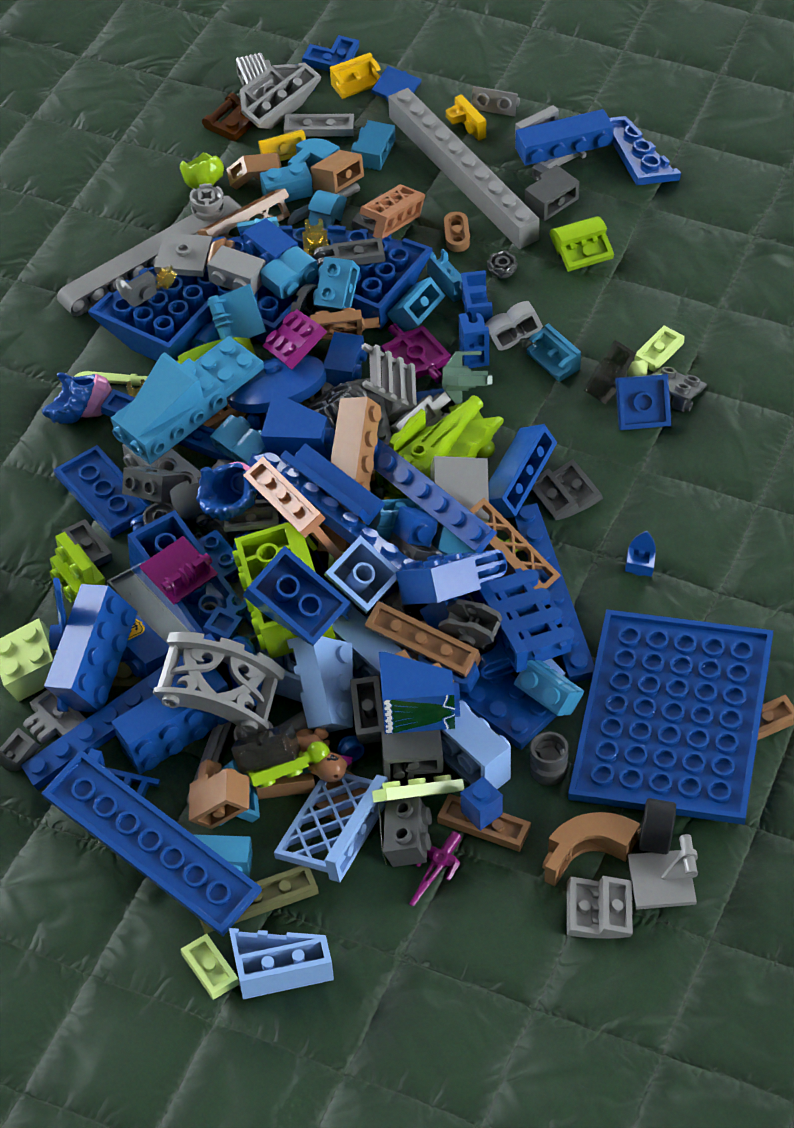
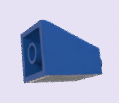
[379,652,460,734]

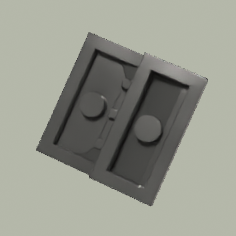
[532,459,603,520]

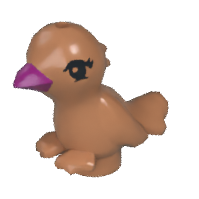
[271,728,353,783]

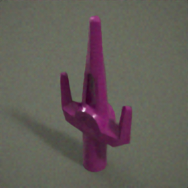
[410,831,462,906]

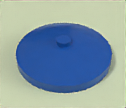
[227,355,327,413]

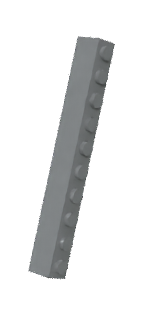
[388,88,539,249]

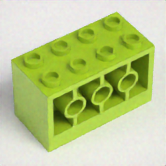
[232,522,336,659]

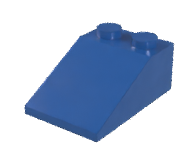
[243,546,351,646]

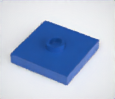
[615,374,671,430]

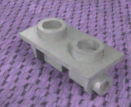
[471,86,520,117]

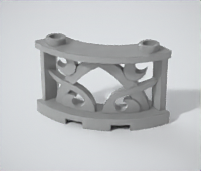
[153,632,285,733]

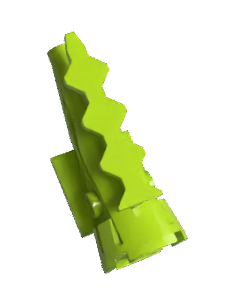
[375,395,504,499]

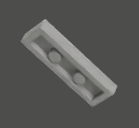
[284,114,354,137]

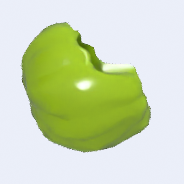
[180,153,224,189]

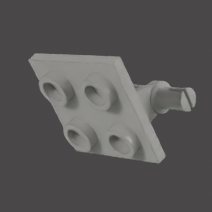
[628,834,698,910]

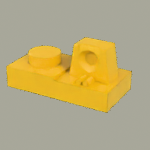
[446,94,486,141]
[258,129,306,161]

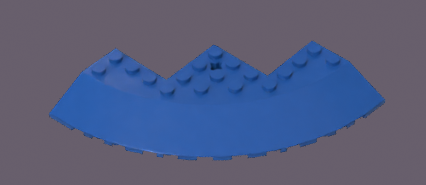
[88,225,433,361]

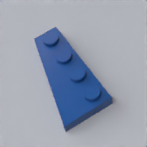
[609,116,681,185]

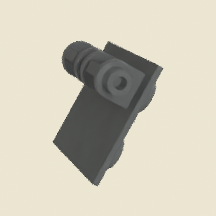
[651,367,707,412]

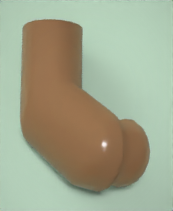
[207,238,235,264]

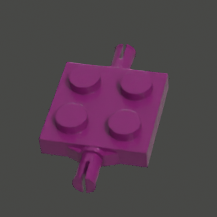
[381,323,451,383]

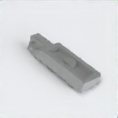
[390,392,451,434]

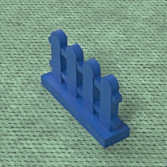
[471,568,575,673]

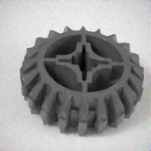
[305,381,367,431]

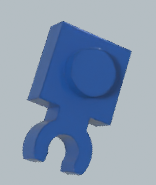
[203,593,248,640]

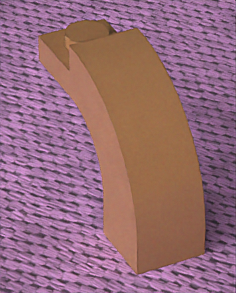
[542,812,640,886]

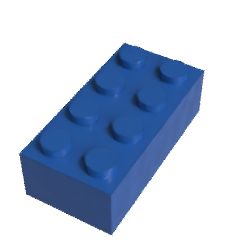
[44,584,138,713]
[111,661,229,774]

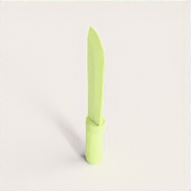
[74,371,148,386]

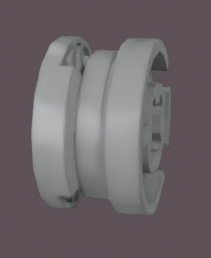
[189,183,225,221]

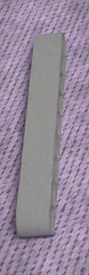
[57,196,242,316]

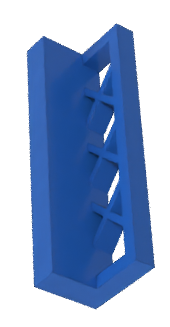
[280,443,386,526]

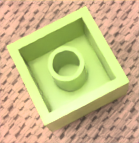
[0,618,57,702]

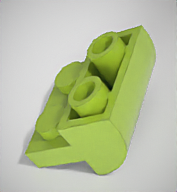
[549,216,614,272]
[49,531,105,603]

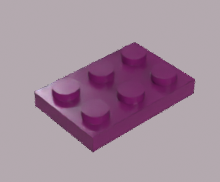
[263,309,327,370]

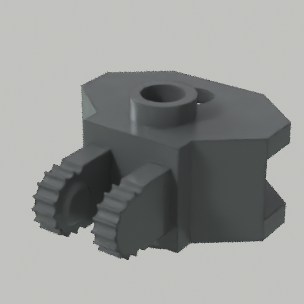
[438,599,503,652]

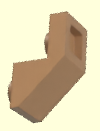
[226,153,282,190]

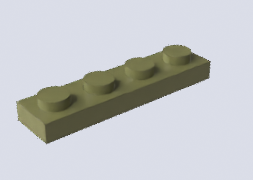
[199,866,319,934]

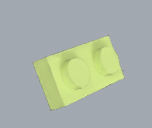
[181,934,239,1000]

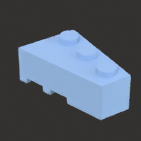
[287,636,353,733]
[229,928,334,999]

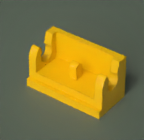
[330,53,381,99]

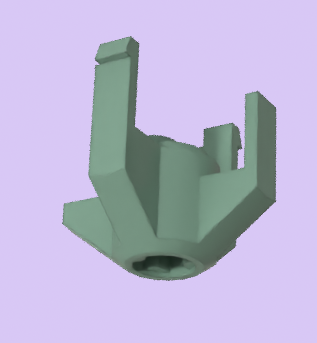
[442,351,492,405]

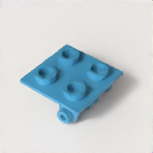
[207,284,266,340]

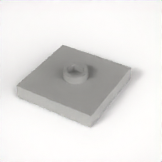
[154,233,213,277]

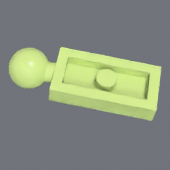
[627,326,685,377]

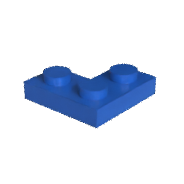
[302,35,359,72]

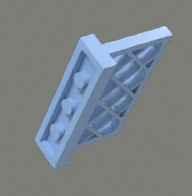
[274,773,388,882]

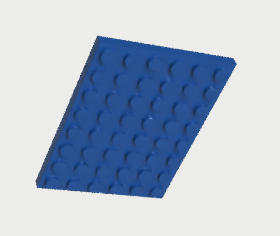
[568,609,774,825]

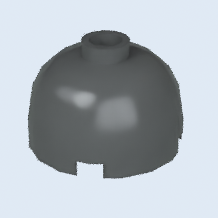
[170,477,213,525]

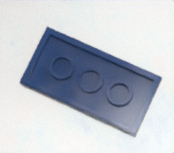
[53,445,152,538]

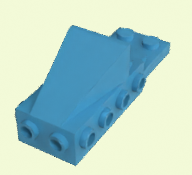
[111,336,264,465]

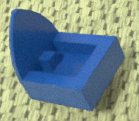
[625,531,656,577]

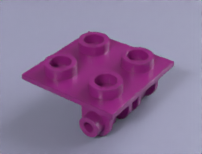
[139,536,218,605]

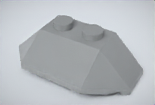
[240,63,321,129]

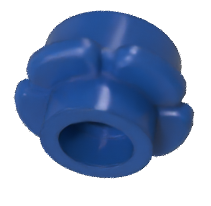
[337,735,365,762]

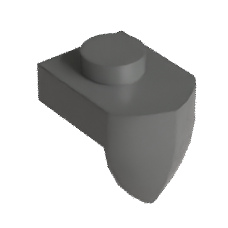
[116,271,157,307]
[0,728,40,771]

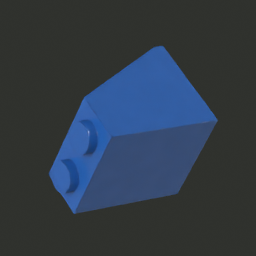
[260,393,335,462]

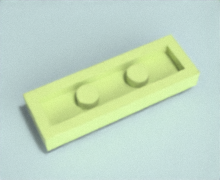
[372,775,464,803]

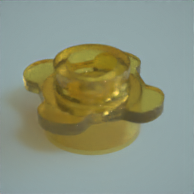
[155,265,177,290]

